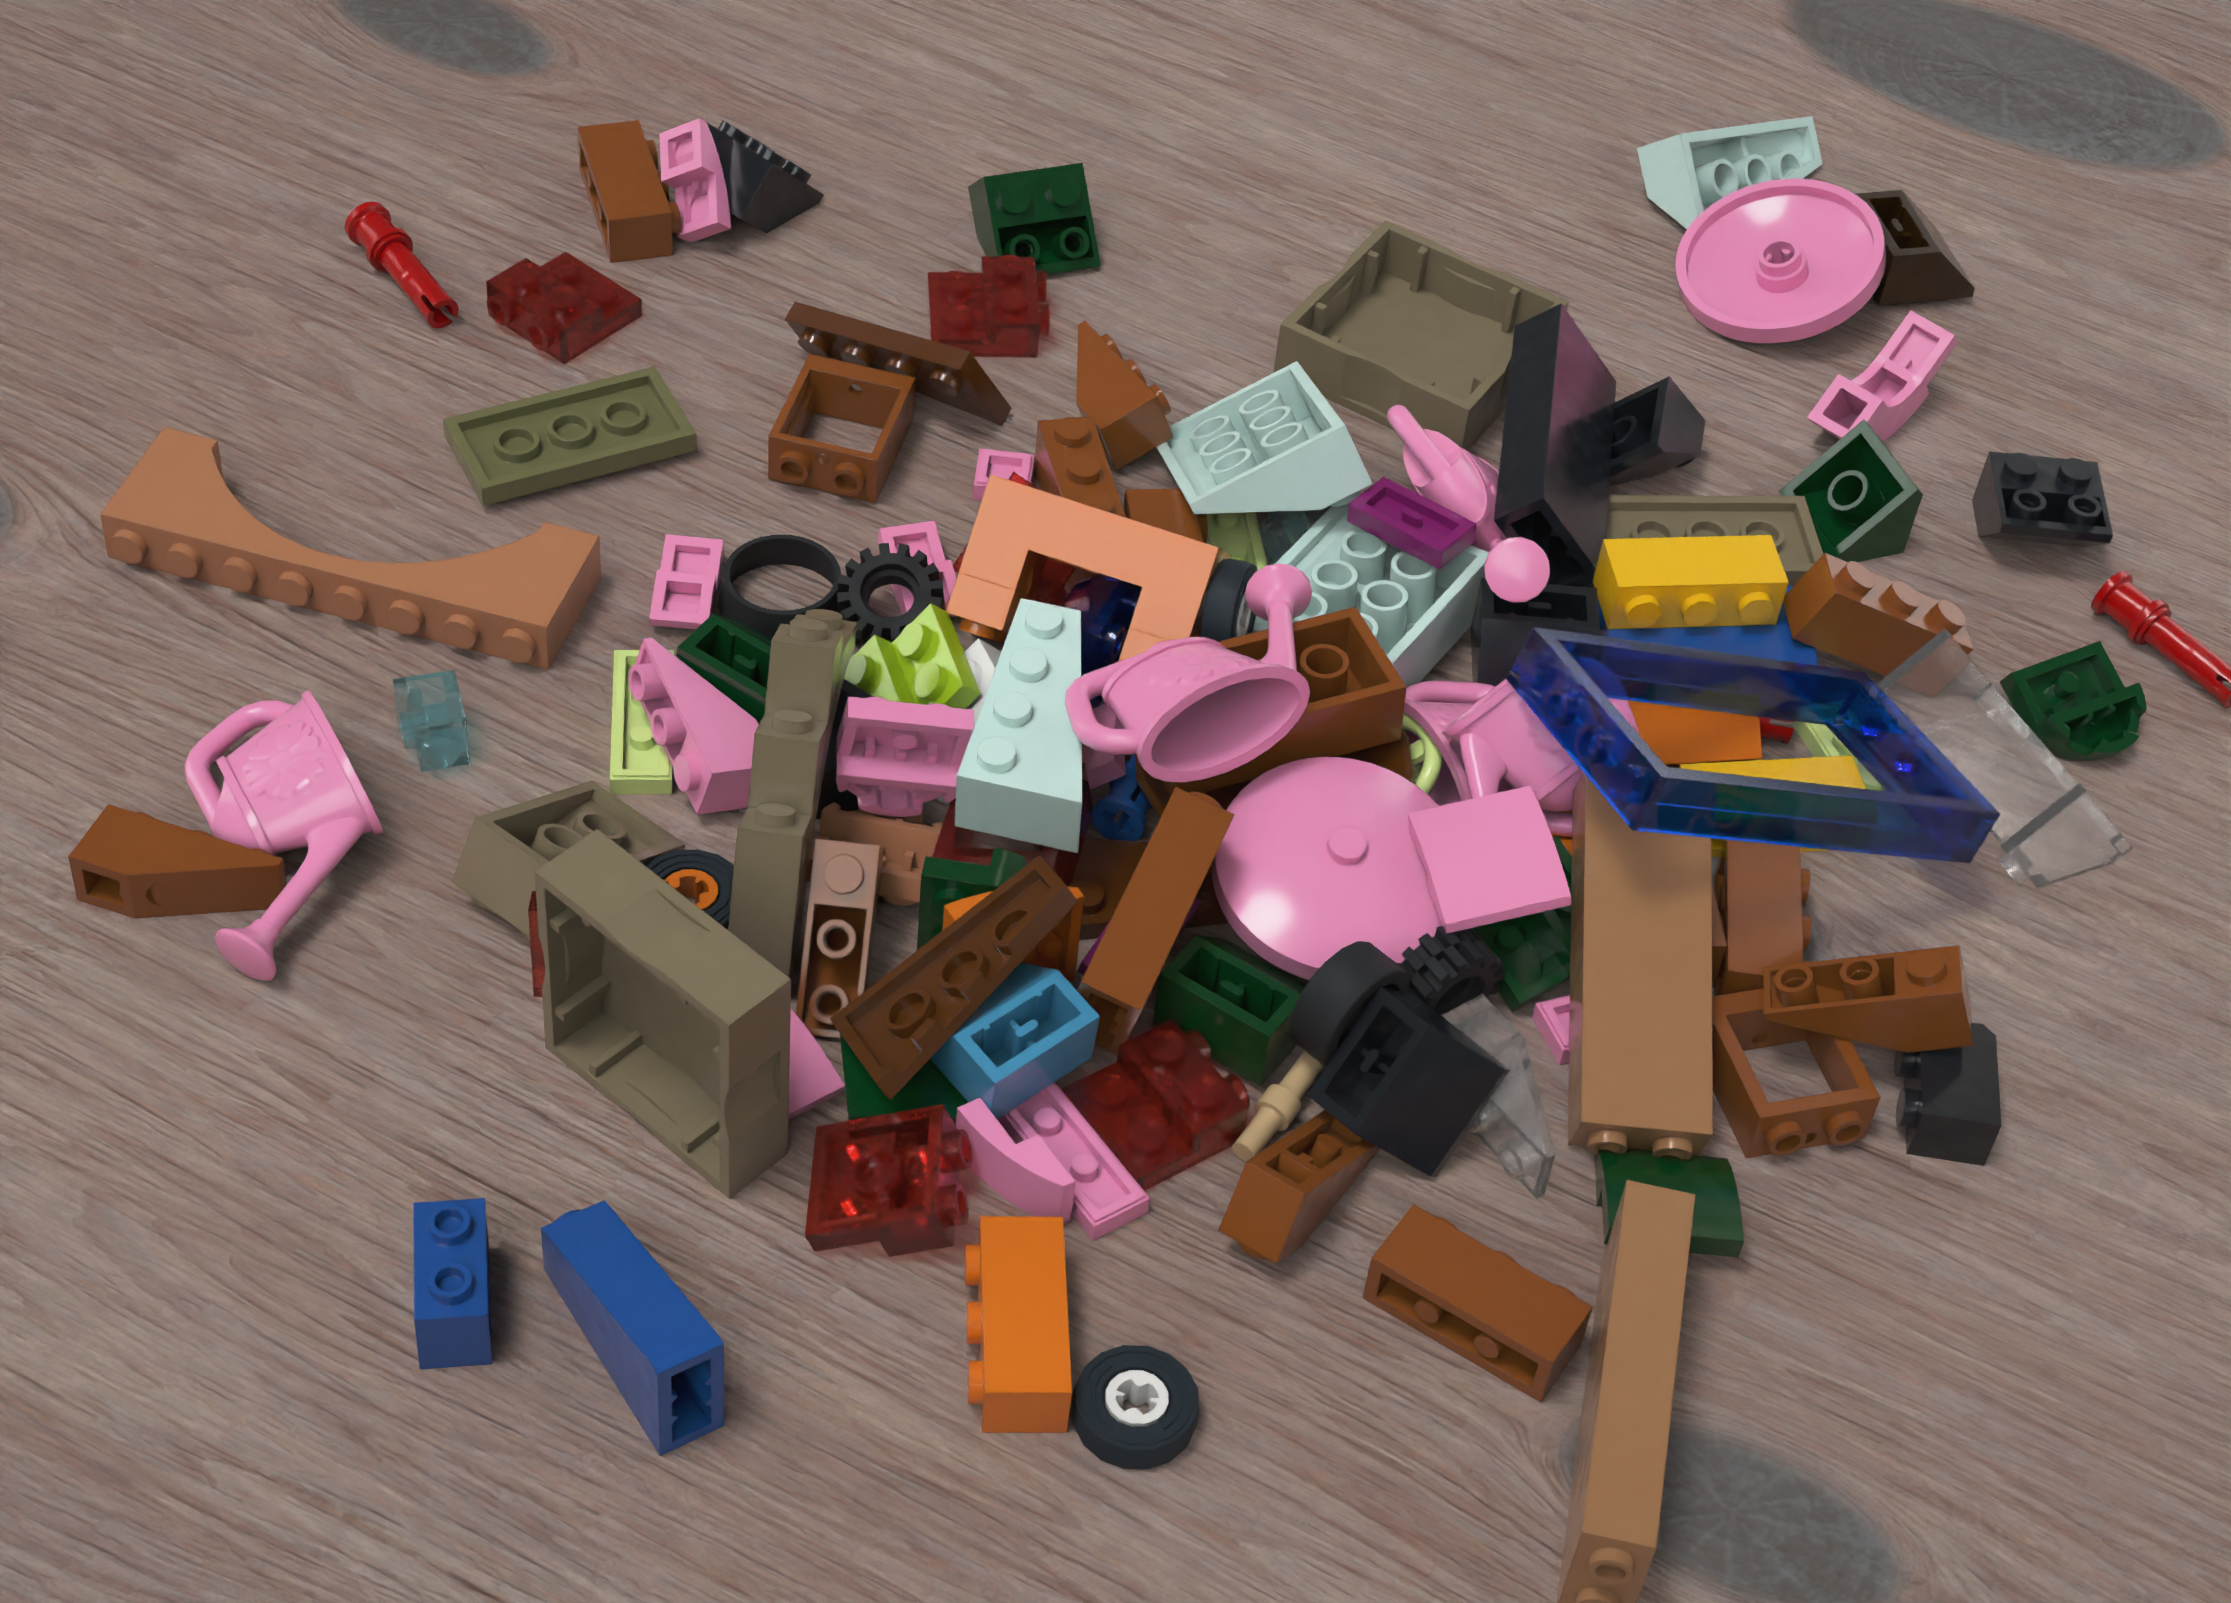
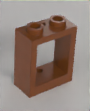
[768,354,915,503]
[1712,988,1881,1158]

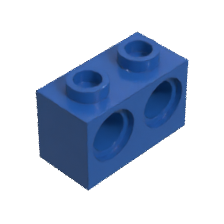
[413,1198,492,1370]

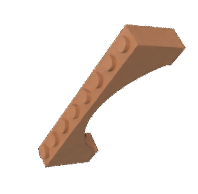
[100,427,601,670]

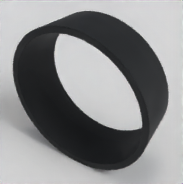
[718,535,841,640]

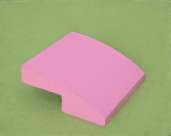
[1408,785,1571,934]

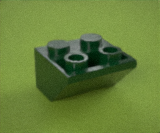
[968,163,1101,282]
[676,614,771,724]
[1153,935,1306,1087]

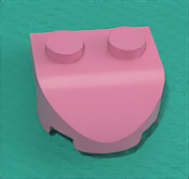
[836,697,974,817]

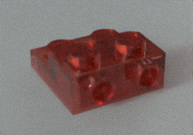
[486,252,642,364]
[927,255,1050,358]
[1062,1019,1250,1191]
[805,1104,972,1257]

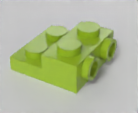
[844,603,981,709]

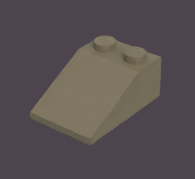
[452,781,686,946]

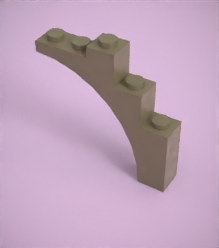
[728,609,857,978]

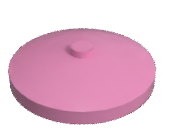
[1675,179,1886,343]
[1212,757,1442,980]

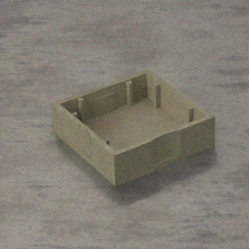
[1273,220,1569,451]
[535,829,791,1199]

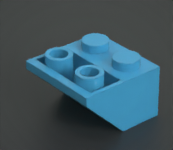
[930,962,1100,1119]

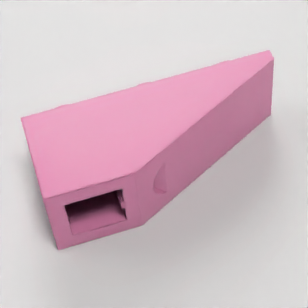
[629,638,759,815]

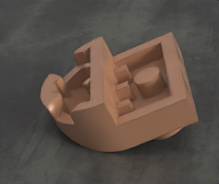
[807,802,945,906]

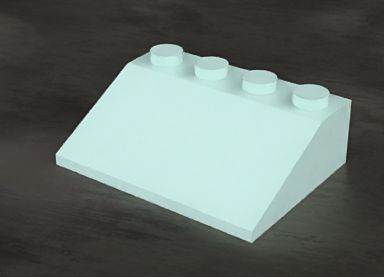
[1156,361,1373,514]
[1252,503,1489,687]

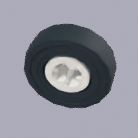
[1201,559,1257,642]
[1072,1345,1200,1469]

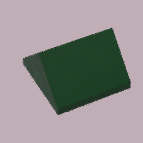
[1779,419,1923,562]

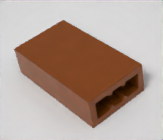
[1077,787,1235,1056]

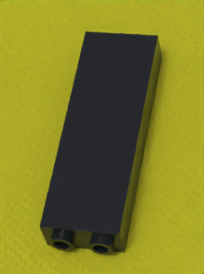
[1494,303,1616,587]

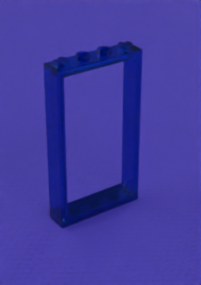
[1506,627,2000,863]

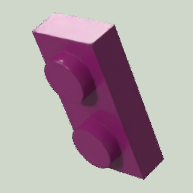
[1347,476,1476,570]

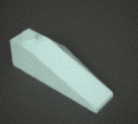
[1637,116,1823,229]

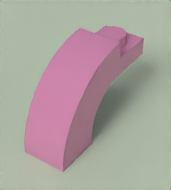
[1807,310,1958,442]

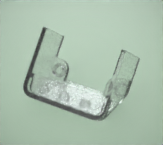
[1870,628,2133,888]

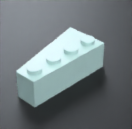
[955,598,1082,853]

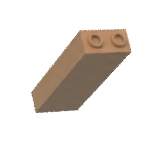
[1568,764,1713,1159]
[1556,1180,1695,1603]

